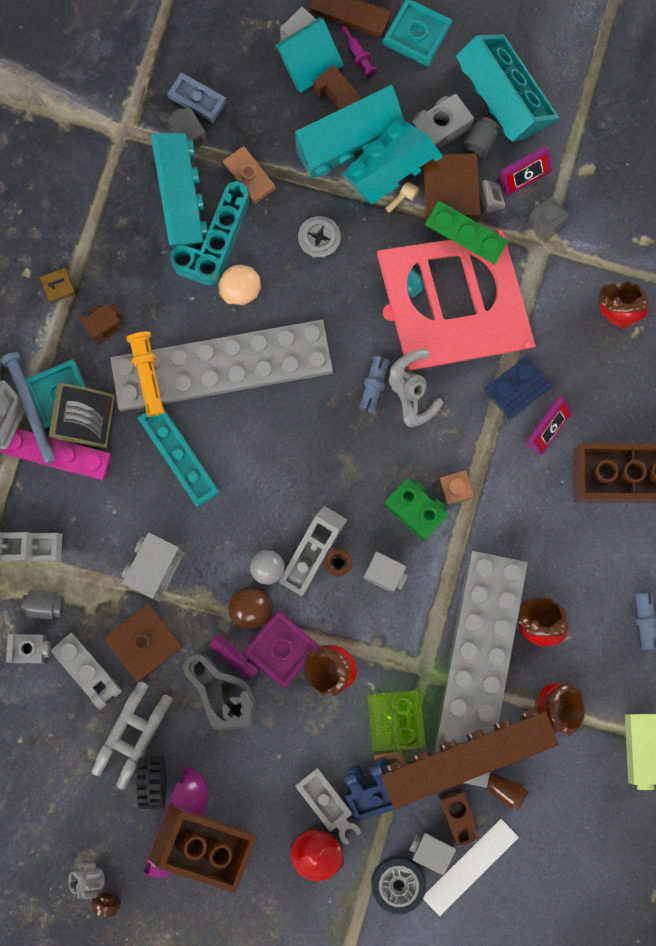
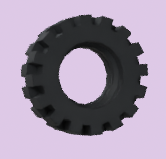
[136,756,166,809]

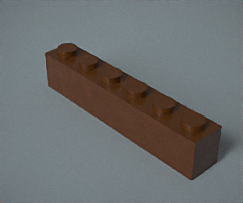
[381,708,559,810]

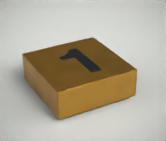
[40,268,75,304]

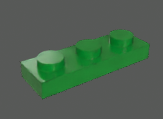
[424,200,508,264]

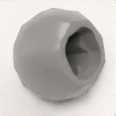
[250,550,285,585]

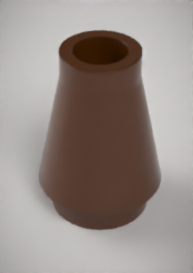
[324,549,353,577]
[484,773,529,811]

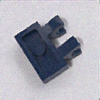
[344,757,408,822]

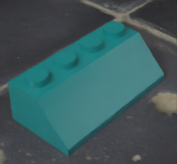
[456,34,560,142]
[295,85,404,179]
[151,133,208,249]

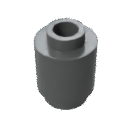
[463,117,499,159]
[21,590,65,620]

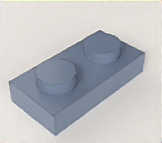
[167,73,227,123]

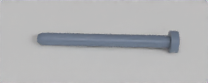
[1,352,55,463]

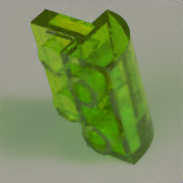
[367,690,426,752]

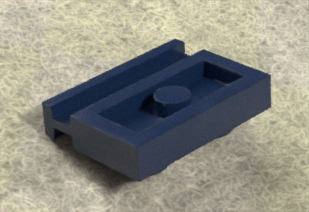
[484,355,552,420]

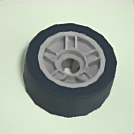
[371,856,426,914]

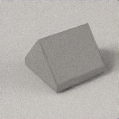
[479,180,505,214]

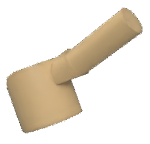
[385,182,419,213]

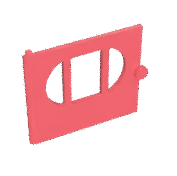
[377,229,536,371]

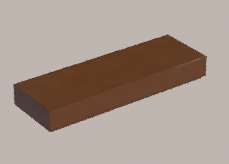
[309,0,391,38]

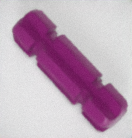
[210,634,258,680]

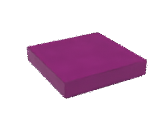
[242,610,321,690]

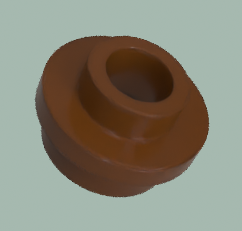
[92,892,121,917]

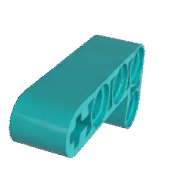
[170,181,250,285]

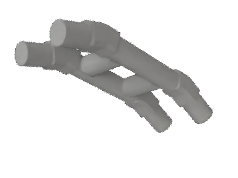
[91,681,173,790]

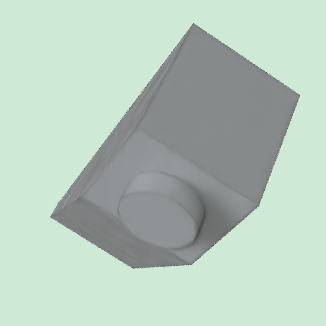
[279,506,347,596]

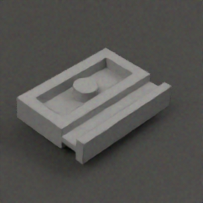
[0,380,25,449]

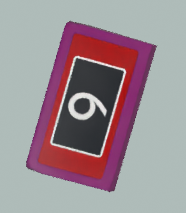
[498,146,552,196]
[525,396,572,455]

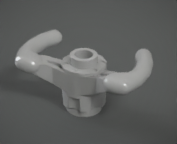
[389,349,443,427]

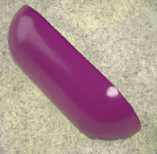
[143,766,209,878]

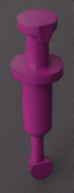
[340,25,377,78]

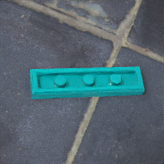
[137,408,220,508]

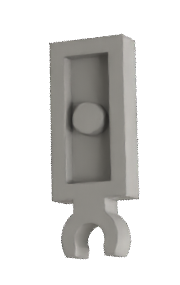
[295,768,361,845]

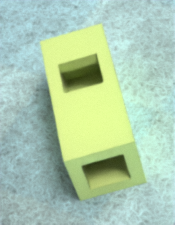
[625,714,656,790]

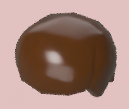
[228,586,273,630]

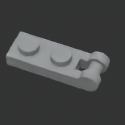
[50,632,122,710]

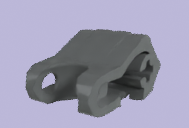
[183,654,257,731]

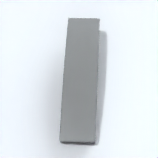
[0,532,63,562]

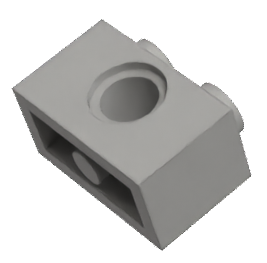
[412,94,474,150]

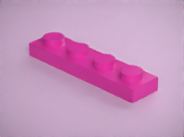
[0,429,112,481]

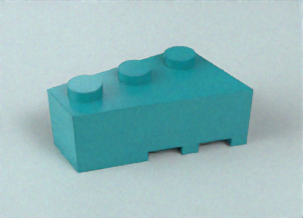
[342,117,443,204]

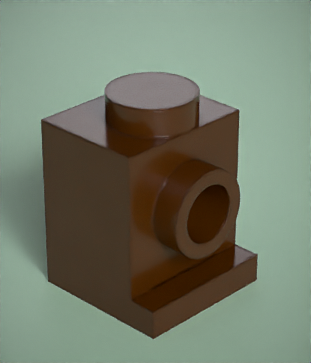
[78,303,124,345]

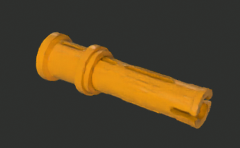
[126,332,165,417]

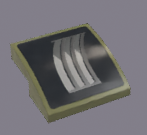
[49,383,115,448]

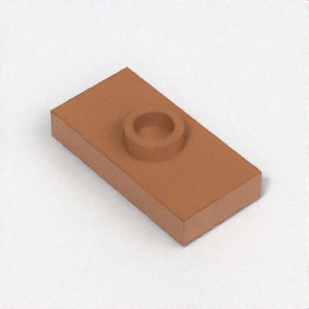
[223,146,276,204]

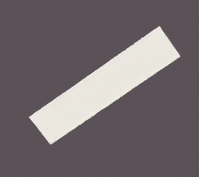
[423,819,519,916]

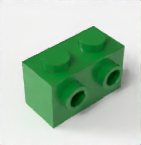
[384,478,448,542]

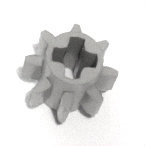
[68,862,105,900]

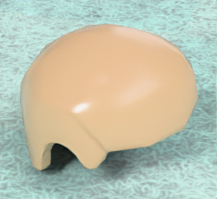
[218,264,261,306]

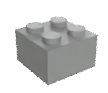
[122,532,185,603]

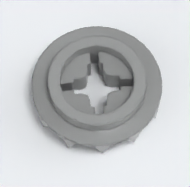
[298,216,341,258]

